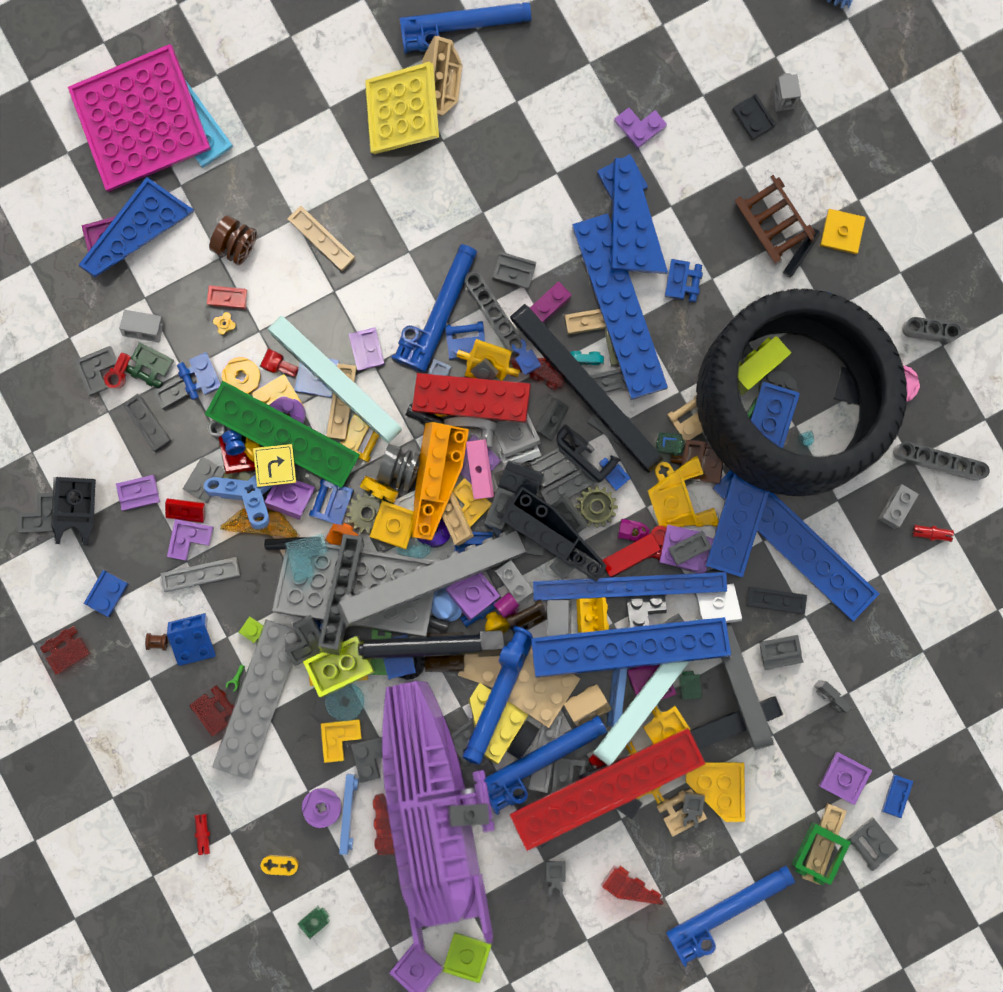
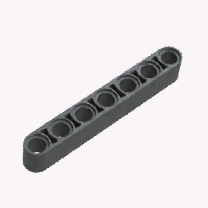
[721,623,774,751]

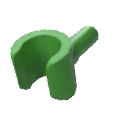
[226,665,245,692]

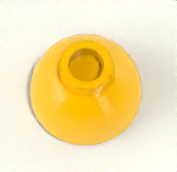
[485,612,510,634]

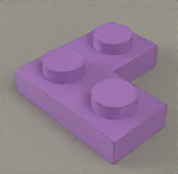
[614,108,667,149]
[167,519,214,561]

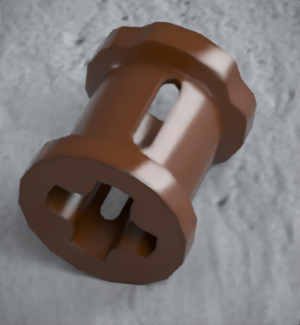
[145,633,168,651]

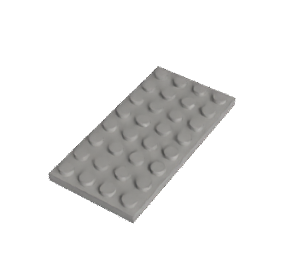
[272,537,435,637]

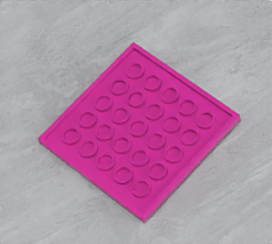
[68,44,211,192]

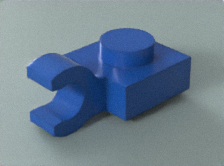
[599,457,631,491]

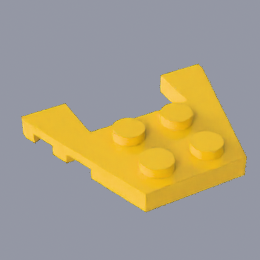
[648,456,719,527]

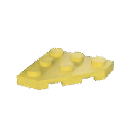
[468,683,528,764]

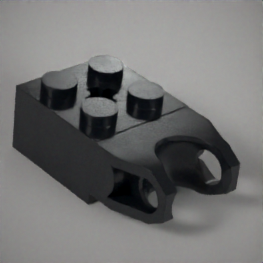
[51,477,96,545]

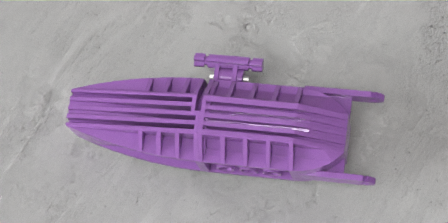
[382,681,495,955]

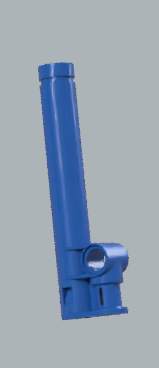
[400,2,532,55]
[391,244,477,373]
[462,627,533,765]
[484,715,608,815]
[666,865,795,967]

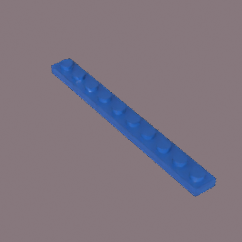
[533,572,727,601]

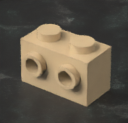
[564,684,612,727]

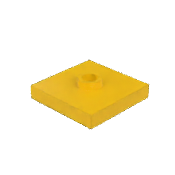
[820,209,866,254]
[369,500,413,550]

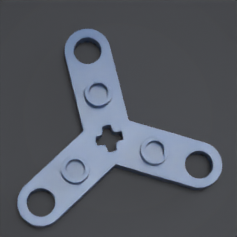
[204,474,274,530]

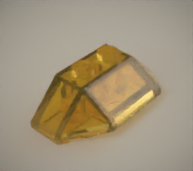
[220,508,300,538]

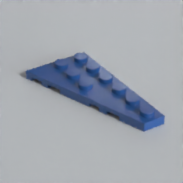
[611,158,668,274]
[79,177,194,278]

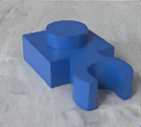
[512,339,541,376]

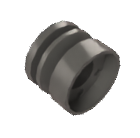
[377,444,420,492]

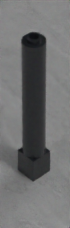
[358,631,504,660]

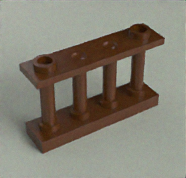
[735,175,816,265]

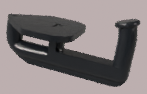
[556,424,621,483]

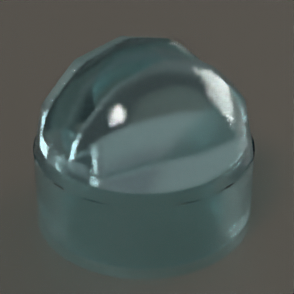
[798,430,814,446]

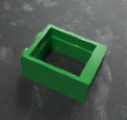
[791,822,851,886]

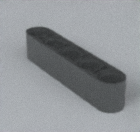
[465,272,522,355]
[893,442,990,481]

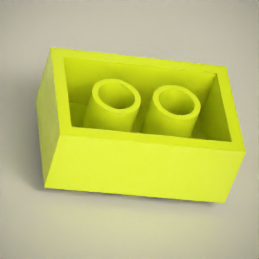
[738,336,791,396]
[303,636,375,698]

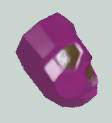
[617,519,650,542]

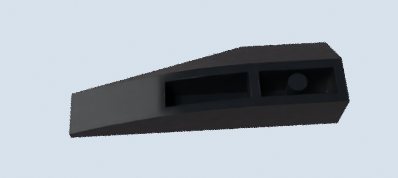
[497,487,607,582]

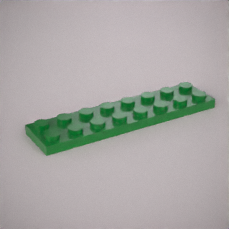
[204,381,360,488]

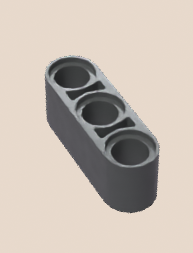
[902,317,962,343]

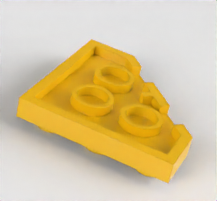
[685,762,745,822]

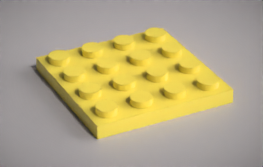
[365,62,439,154]

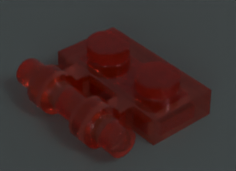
[40,626,91,675]
[189,685,234,737]

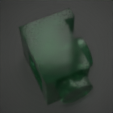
[297,905,330,939]

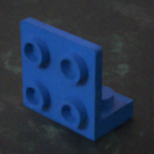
[167,613,216,666]

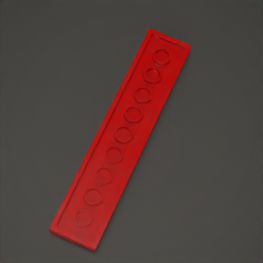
[509,728,705,851]

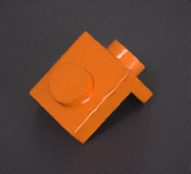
[325,523,359,546]

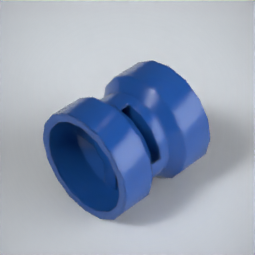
[222,430,246,455]

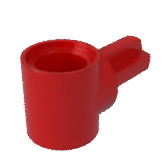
[260,349,298,377]
[104,352,131,389]

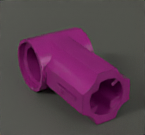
[494,592,519,618]

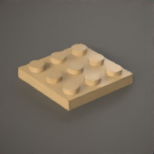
[508,648,580,728]

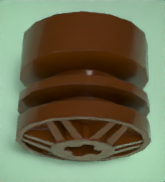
[209,215,257,266]

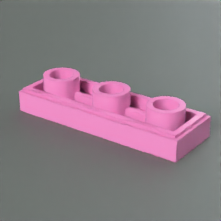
[466,439,494,499]

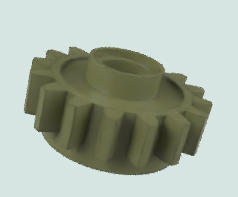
[575,486,618,528]
[346,492,382,535]

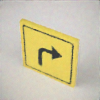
[253,444,296,487]

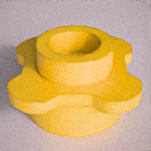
[213,312,236,335]

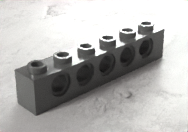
[318,534,364,655]

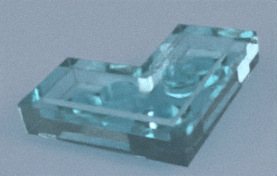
[285,534,328,581]

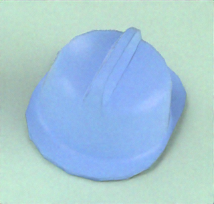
[431,585,462,622]

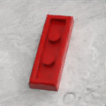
[602,533,662,578]

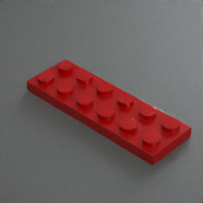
[412,373,531,423]

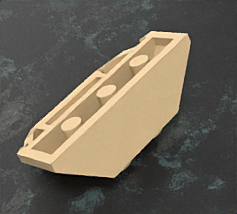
[422,36,462,116]

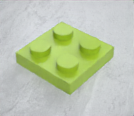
[442,932,492,984]

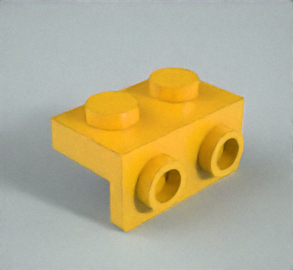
[576,597,609,633]

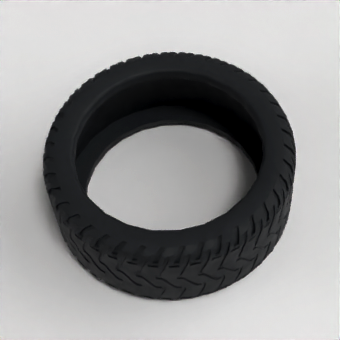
[696,288,907,496]

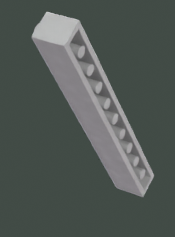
[337,531,526,628]

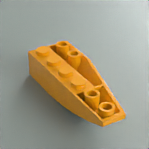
[412,422,469,540]

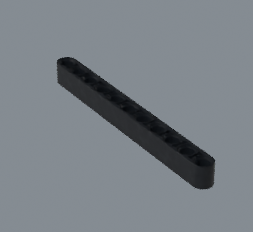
[510,304,663,473]
[579,696,783,779]

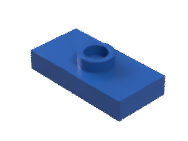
[882,774,914,819]

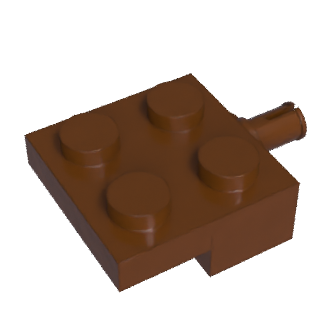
[671,440,723,484]

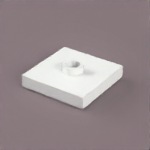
[696,583,742,623]

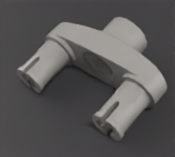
[443,417,496,448]

